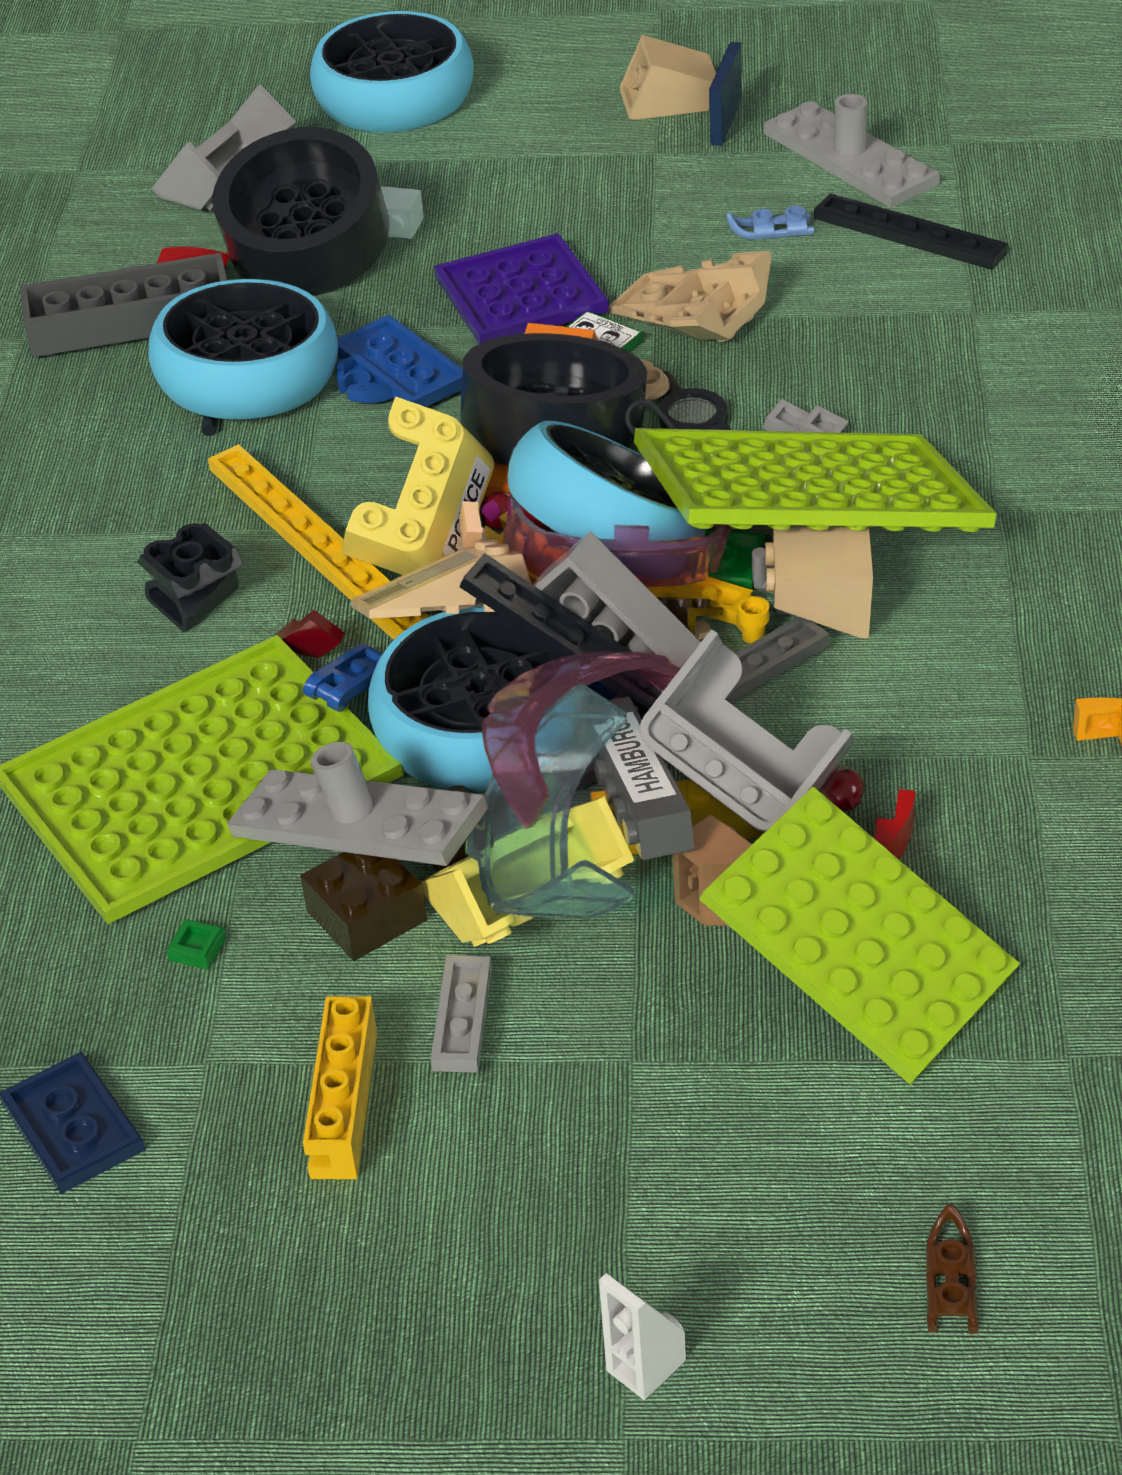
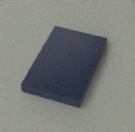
[709,42,742,146]
[0,1051,145,1195]

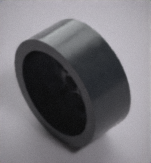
[212,127,389,295]
[460,333,647,466]

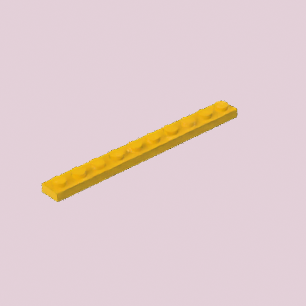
[208,444,430,640]

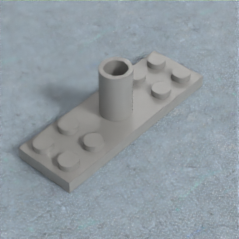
[764,94,940,208]
[227,742,488,866]

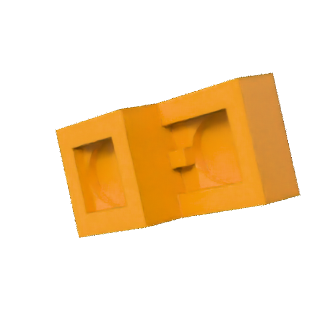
[1073,698,1122,746]

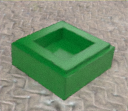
[166,919,226,970]

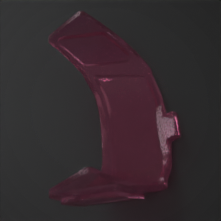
[502,494,731,587]
[482,650,729,829]

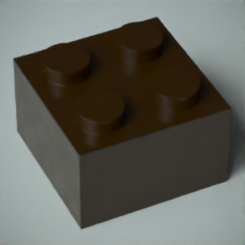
[300,852,427,961]

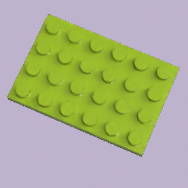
[699,787,1020,1085]

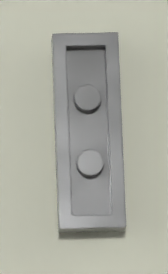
[430,955,492,1073]

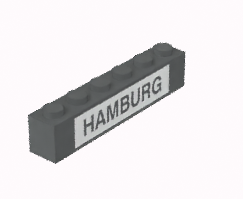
[576,696,695,860]

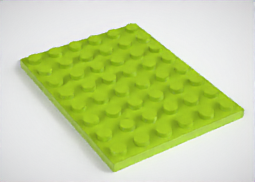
[634,428,996,532]
[0,635,403,924]

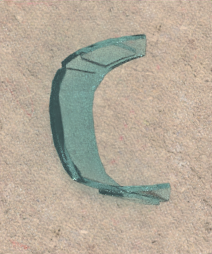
[465,684,634,920]

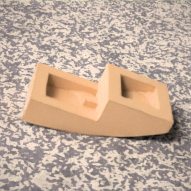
[459,501,486,548]

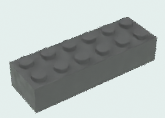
[20,253,227,357]

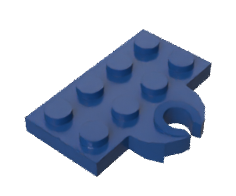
[336,315,462,407]

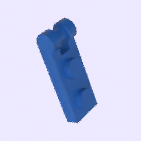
[303,642,383,712]

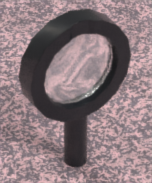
[658,371,727,429]

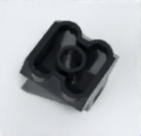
[137,522,243,632]

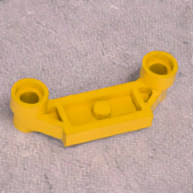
[632,569,769,644]

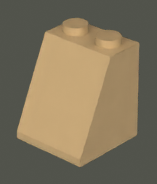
[619,35,716,120]
[765,526,873,638]

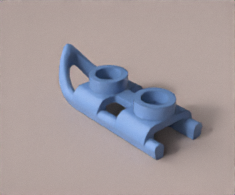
[726,206,814,240]

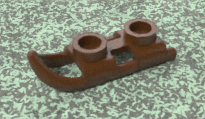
[926,1204,978,1334]

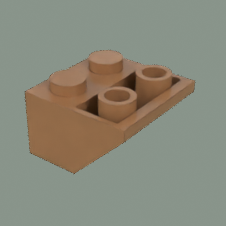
[672,814,752,926]

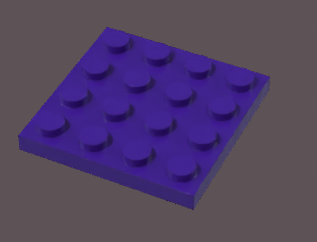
[434,233,609,344]

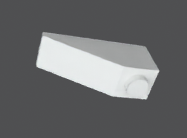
[599,1273,686,1400]

